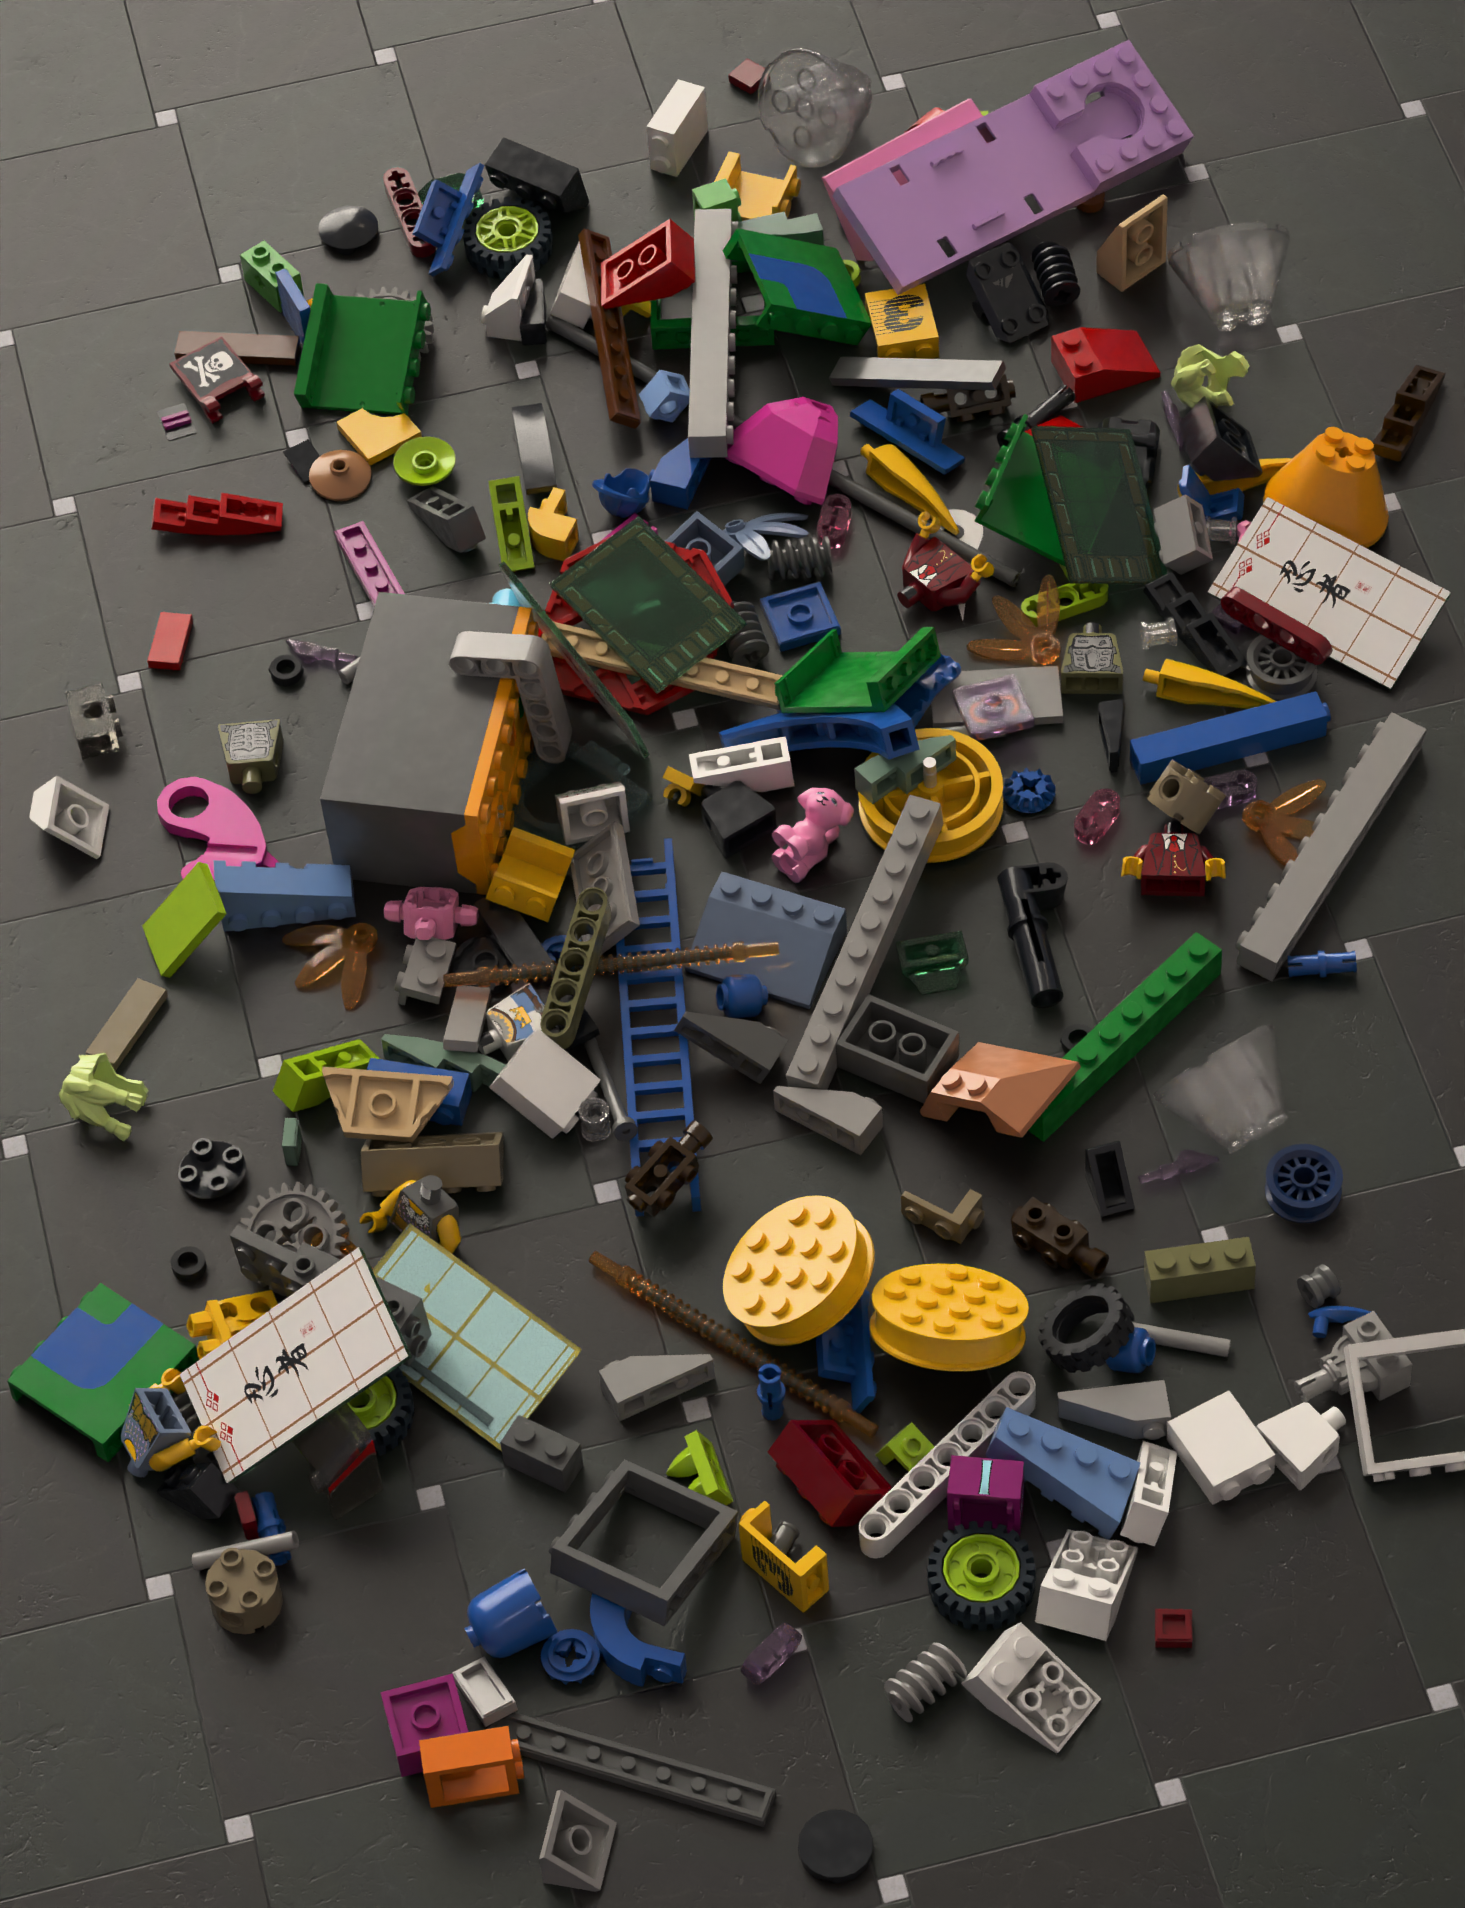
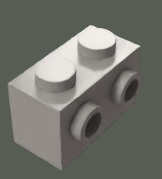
[1154,494,1213,575]

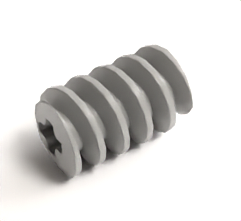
[884,1642,967,1723]

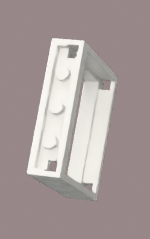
[1343,1329,1465,1482]

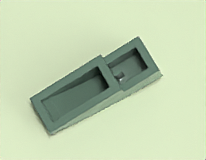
[738,211,824,245]
[854,735,956,804]

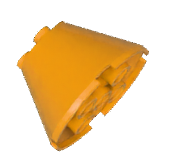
[1263,427,1389,548]

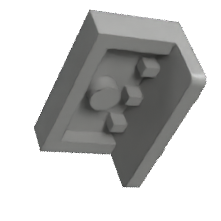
[394,937,456,1005]

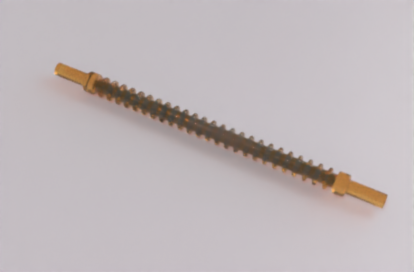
[443,941,780,988]
[589,1251,879,1438]

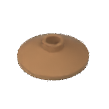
[309,450,371,501]

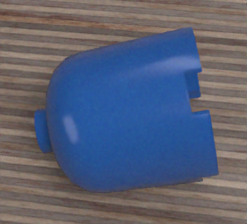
[464,1568,558,1658]

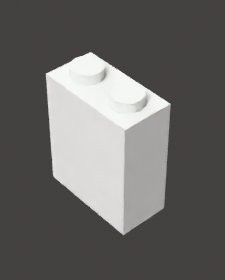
[647,79,708,177]
[489,1028,601,1139]
[1167,1391,1275,1505]

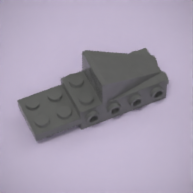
[230,1225,432,1367]

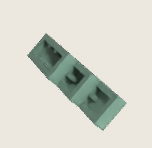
[381,1034,506,1092]

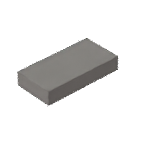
[452,1657,518,1727]

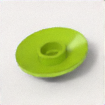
[393,437,456,486]

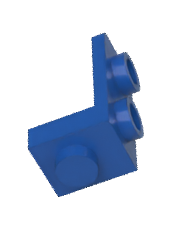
[1179,465,1245,528]

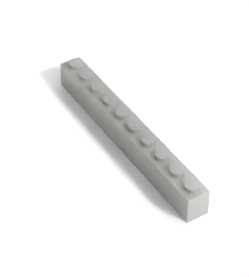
[688,209,738,458]
[1235,712,1427,981]
[786,795,944,1090]

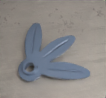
[722,513,809,561]

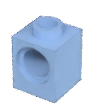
[639,370,690,422]

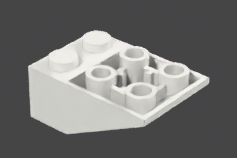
[1035,1529,1138,1641]
[961,1622,1101,1753]

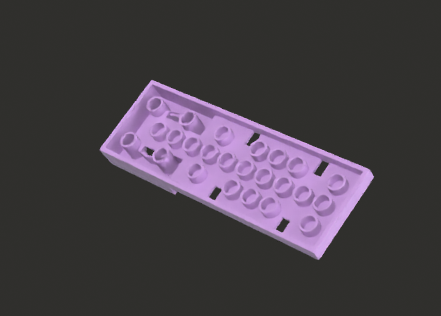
[832,40,1194,295]

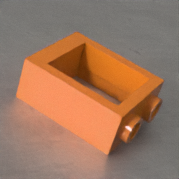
[419,1726,525,1808]

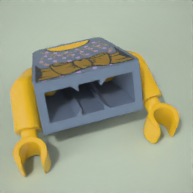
[121,1368,221,1477]

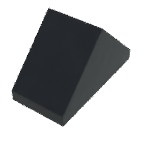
[1085,1140,1135,1217]

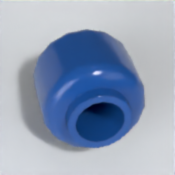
[716,974,768,1018]
[1106,1327,1156,1373]

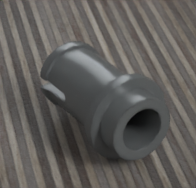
[769,1521,800,1555]

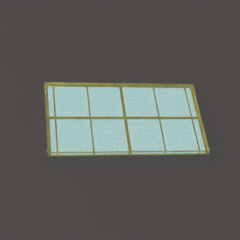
[370,1223,582,1452]

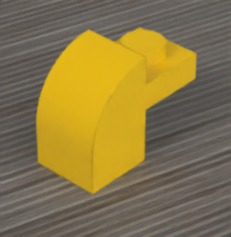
[528,487,579,561]

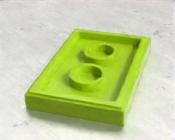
[142,862,227,978]

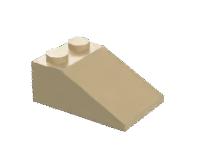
[1097,194,1168,292]

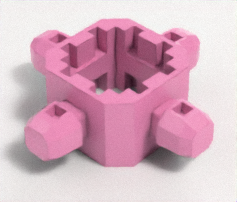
[384,887,479,940]

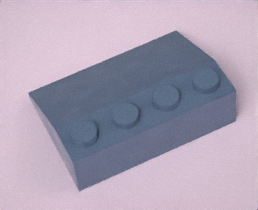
[685,872,847,1009]

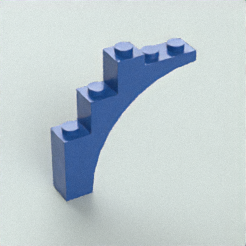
[719,704,920,760]

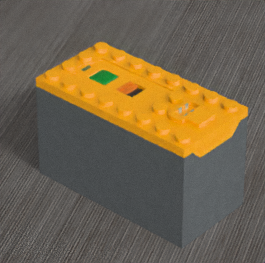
[320,592,539,895]

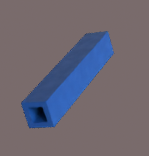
[1130,691,1331,785]

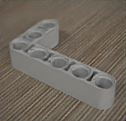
[449,631,572,763]

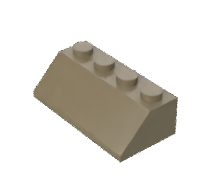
[361,1132,504,1197]

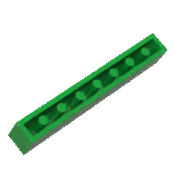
[1028,932,1222,1142]

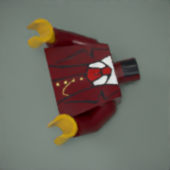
[897,511,994,611]
[1121,821,1226,896]

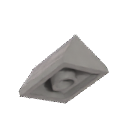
[539,1790,617,1892]

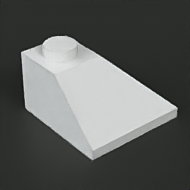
[481,255,535,341]
[29,776,109,859]

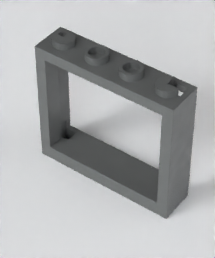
[548,1459,738,1626]

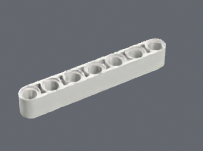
[859,1371,1036,1558]

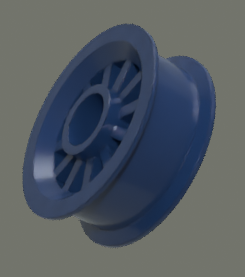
[1265,1144,1343,1223]

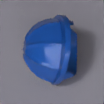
[592,468,650,518]

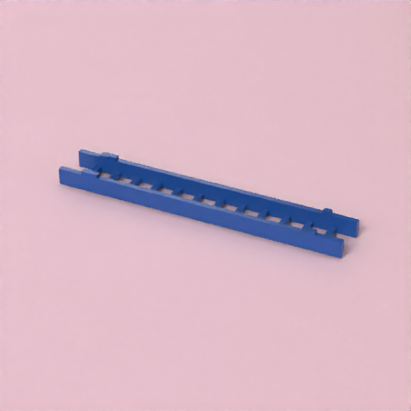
[616,838,701,1217]

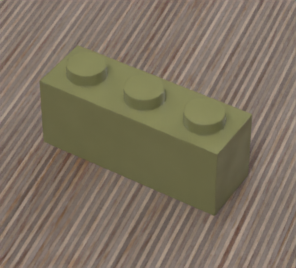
[1144,1237,1256,1303]

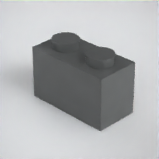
[500,1415,584,1493]

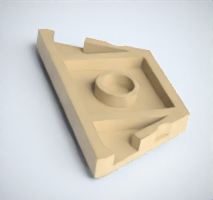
[322,1067,454,1143]

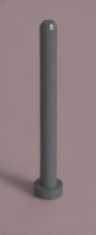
[584,1038,638,1141]

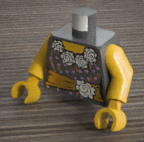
[360,1175,461,1254]

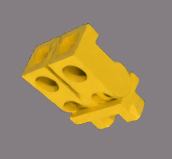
[186,1290,278,1360]

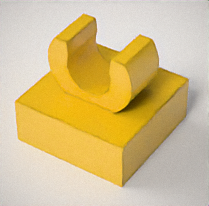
[662,766,705,807]

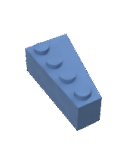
[213,860,356,932]
[985,1407,1141,1540]

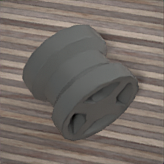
[1297,1264,1341,1308]

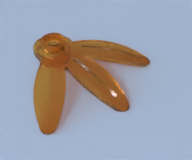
[967,574,1061,665]
[1242,779,1327,866]
[283,923,378,1009]

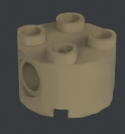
[1146,759,1226,834]
[205,1548,283,1634]

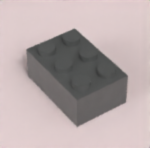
[836,994,959,1104]

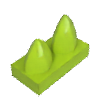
[666,1430,734,1505]

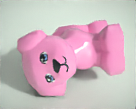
[772,787,854,883]

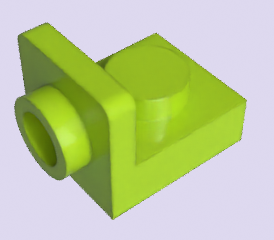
[875,1422,934,1472]

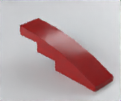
[151,493,283,535]

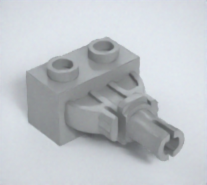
[1294,1311,1412,1402]

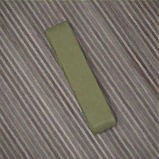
[540,887,612,1049]

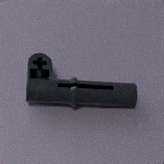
[997,862,1068,1008]

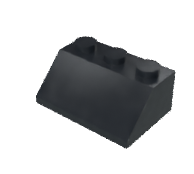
[485,137,589,213]
[1179,396,1263,481]

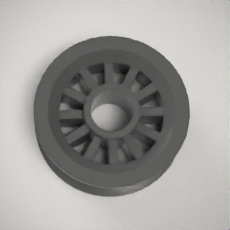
[1246,635,1317,701]

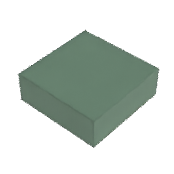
[282,1118,302,1166]

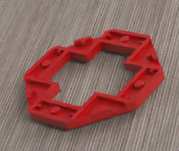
[538,531,734,715]

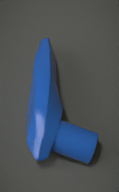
[1308,1306,1377,1338]

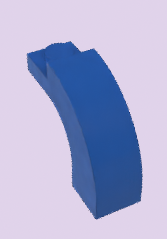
[590,1593,687,1687]

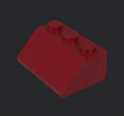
[767,1420,892,1527]

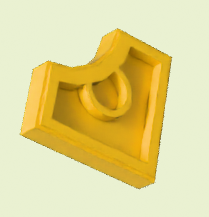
[336,408,422,466]

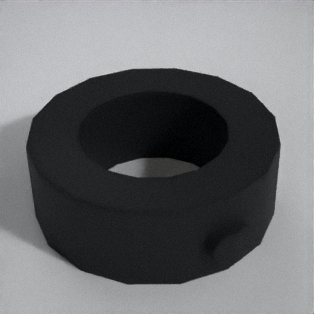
[269,654,304,686]
[1060,1024,1092,1054]
[170,1246,207,1282]

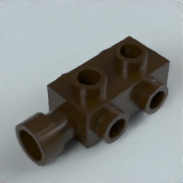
[920,374,1016,422]
[625,1121,713,1217]
[1011,1197,1109,1279]

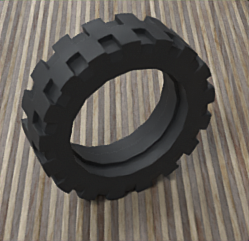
[1038,1284,1135,1373]

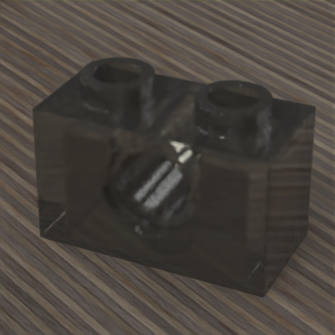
[65,683,123,760]

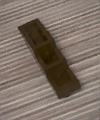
[1373,365,1445,462]

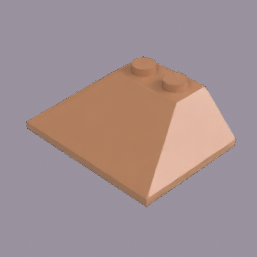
[920,1042,1081,1138]

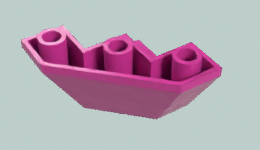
[725,397,838,505]

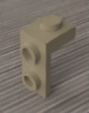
[901,1189,985,1244]

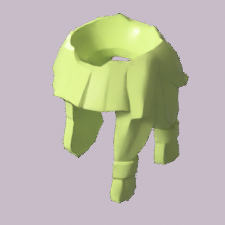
[1171,344,1250,409]
[59,1053,149,1141]

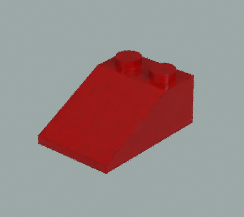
[601,219,695,309]
[1051,327,1161,403]

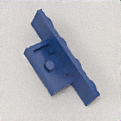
[412,163,485,277]
[850,389,965,475]
[816,1289,877,1414]

